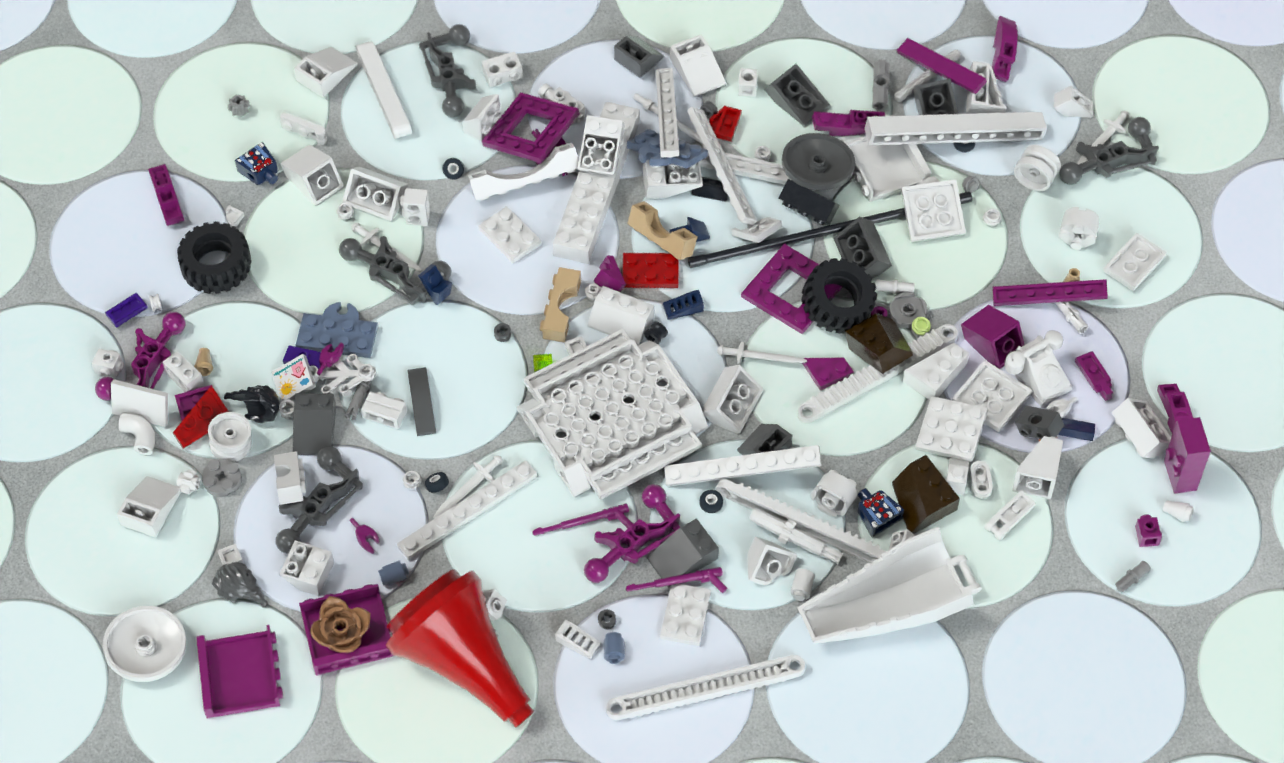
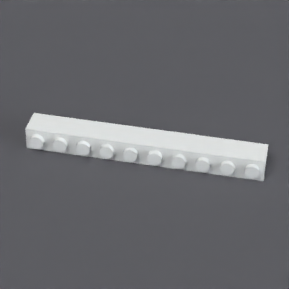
[864,111,1047,145]

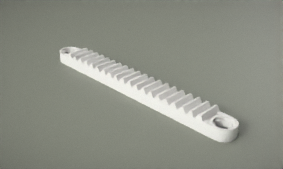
[798,324,958,424]
[715,479,886,563]
[606,655,805,720]

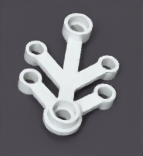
[310,354,377,397]

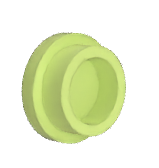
[912,317,931,335]

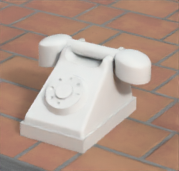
[1005,330,1073,408]

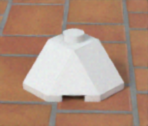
[747,536,798,586]

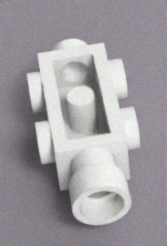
[538,83,585,125]

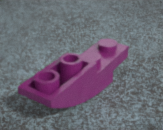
[992,16,1018,82]
[812,110,885,136]
[1157,383,1193,434]

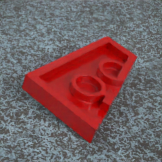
[172,385,229,449]

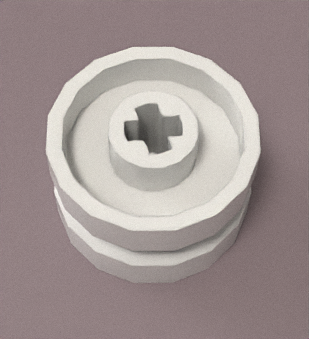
[1014,145,1061,192]
[208,412,252,462]

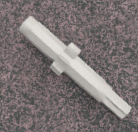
[749,507,843,564]

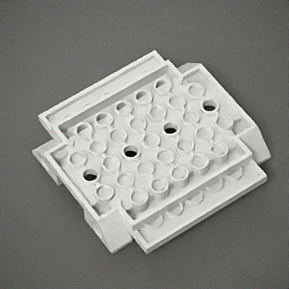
[516,329,708,500]

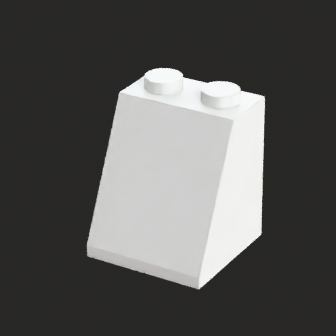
[280,144,344,206]
[1012,436,1063,499]

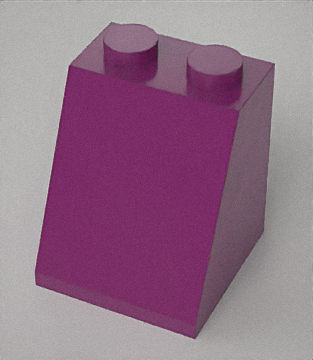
[961,305,1025,369]

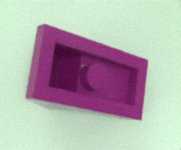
[593,255,626,292]

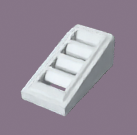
[555,620,601,660]

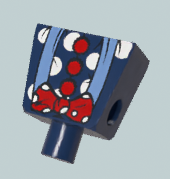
[235,142,278,185]
[857,488,904,538]

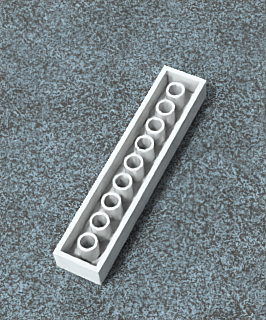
[552,101,640,264]

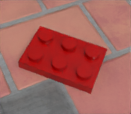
[623,253,679,288]

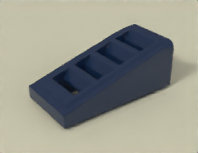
[662,289,704,320]

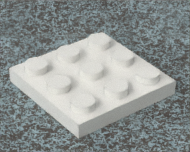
[901,179,966,242]
[952,360,1032,433]
[915,396,988,462]

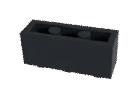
[778,179,840,225]

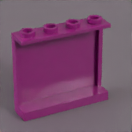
[299,584,394,675]
[196,625,283,718]

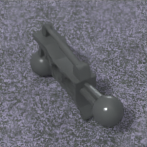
[419,24,476,118]
[1059,117,1159,185]
[339,236,452,305]
[275,446,363,554]

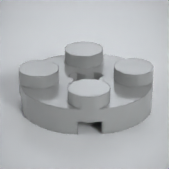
[889,293,927,328]
[201,459,242,497]

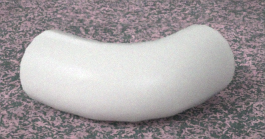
[119,413,155,455]

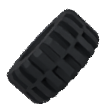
[177,221,252,294]
[801,258,877,333]

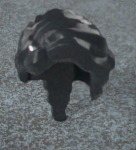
[224,385,280,424]

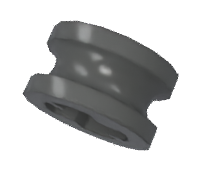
[700,101,718,119]
[494,323,511,342]
[598,609,616,629]

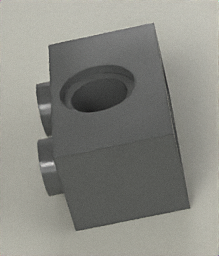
[1015,405,1064,440]

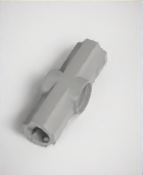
[872,60,890,112]

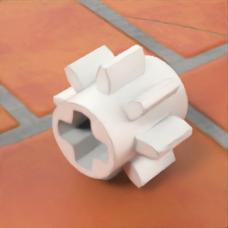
[177,469,201,495]

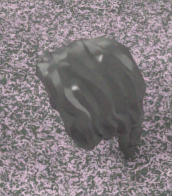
[212,562,268,608]

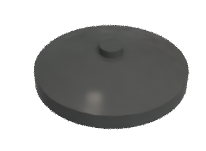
[781,133,855,190]

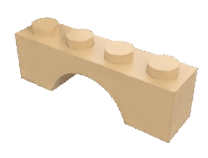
[627,201,697,260]
[540,267,581,342]

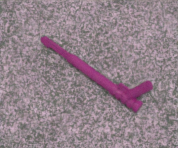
[532,503,634,536]
[625,567,728,594]

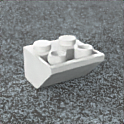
[462,94,502,141]
[279,540,334,596]

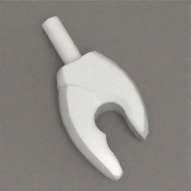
[1047,397,1078,418]

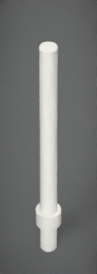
[633,92,703,145]

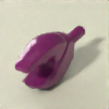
[317,343,344,375]
[349,518,380,554]

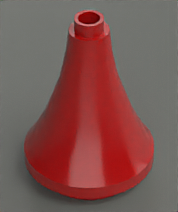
[385,569,534,728]

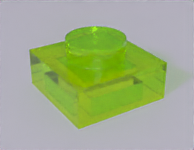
[533,354,553,373]

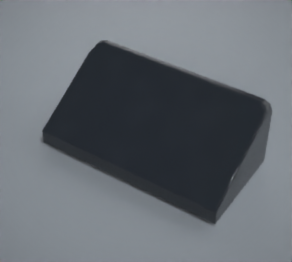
[691,177,728,202]

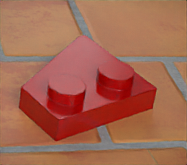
[709,106,742,142]

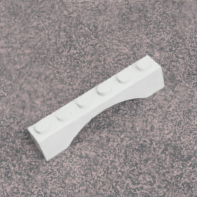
[468,142,579,201]

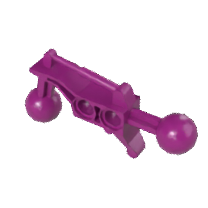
[95,311,186,401]
[584,484,680,583]

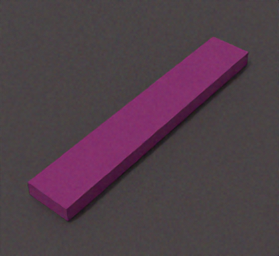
[897,38,987,94]
[993,279,1108,306]

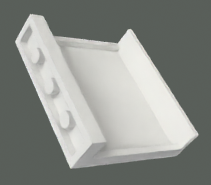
[841,136,931,202]

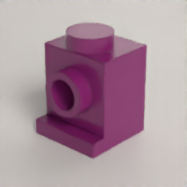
[1135,514,1162,547]

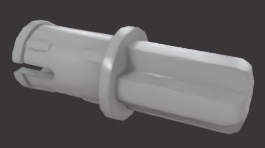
[1115,561,1151,592]

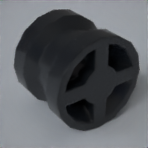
[644,321,668,344]

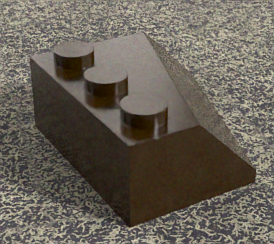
[845,314,913,374]
[892,455,960,534]

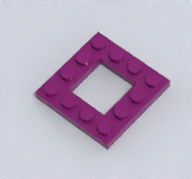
[481,92,580,163]
[741,243,842,334]

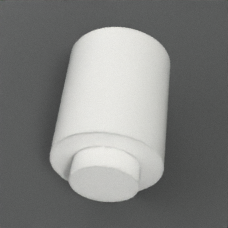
[790,568,815,601]

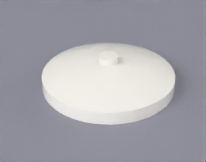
[103,606,186,682]

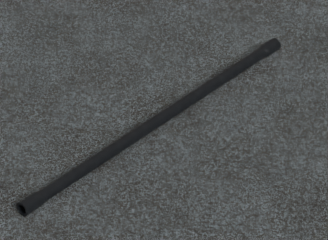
[687,191,972,268]

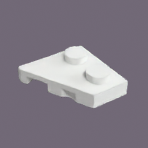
[731,217,783,243]

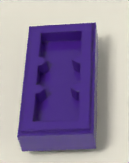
[105,292,148,328]
[283,345,321,369]

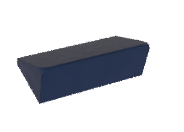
[1058,418,1095,441]

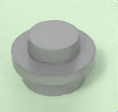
[962,176,979,193]

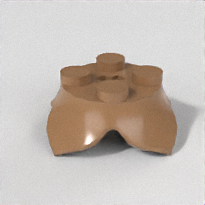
[310,596,370,653]

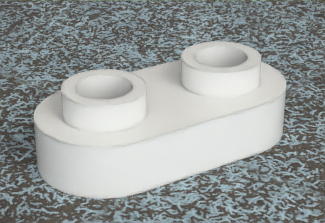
[970,461,993,499]

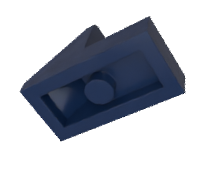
[669,217,710,242]
[418,264,452,305]

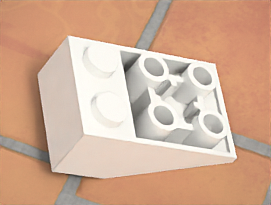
[670,34,726,97]
[294,46,358,98]
[578,115,625,175]
[642,160,703,199]
[117,476,181,537]

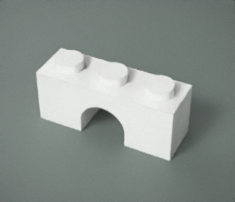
[274,451,306,505]

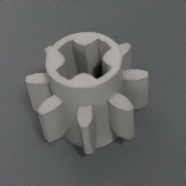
[227,94,250,117]

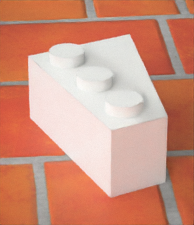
[966,61,1007,114]
[903,343,969,400]

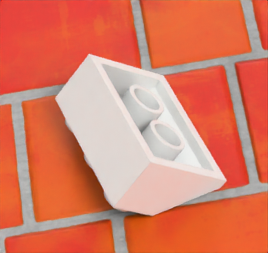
[342,167,409,221]
[587,286,654,346]
[702,365,764,434]
[1112,398,1172,459]

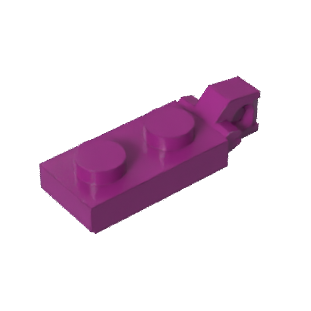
[1075,351,1113,401]

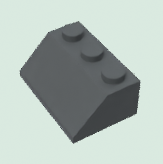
[833,216,892,278]

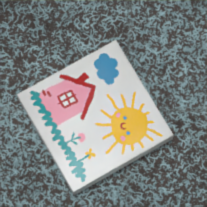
[271,354,316,402]

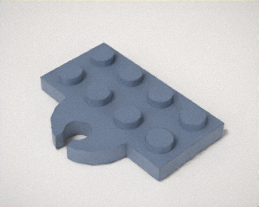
[627,130,708,169]
[295,302,378,358]

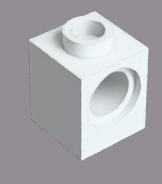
[738,68,758,97]

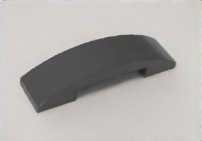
[407,367,436,436]

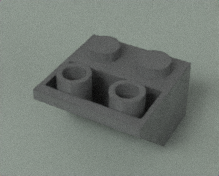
[614,36,664,78]
[737,423,793,455]

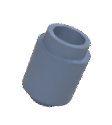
[378,560,409,586]
[603,632,624,664]

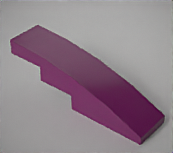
[148,164,185,226]

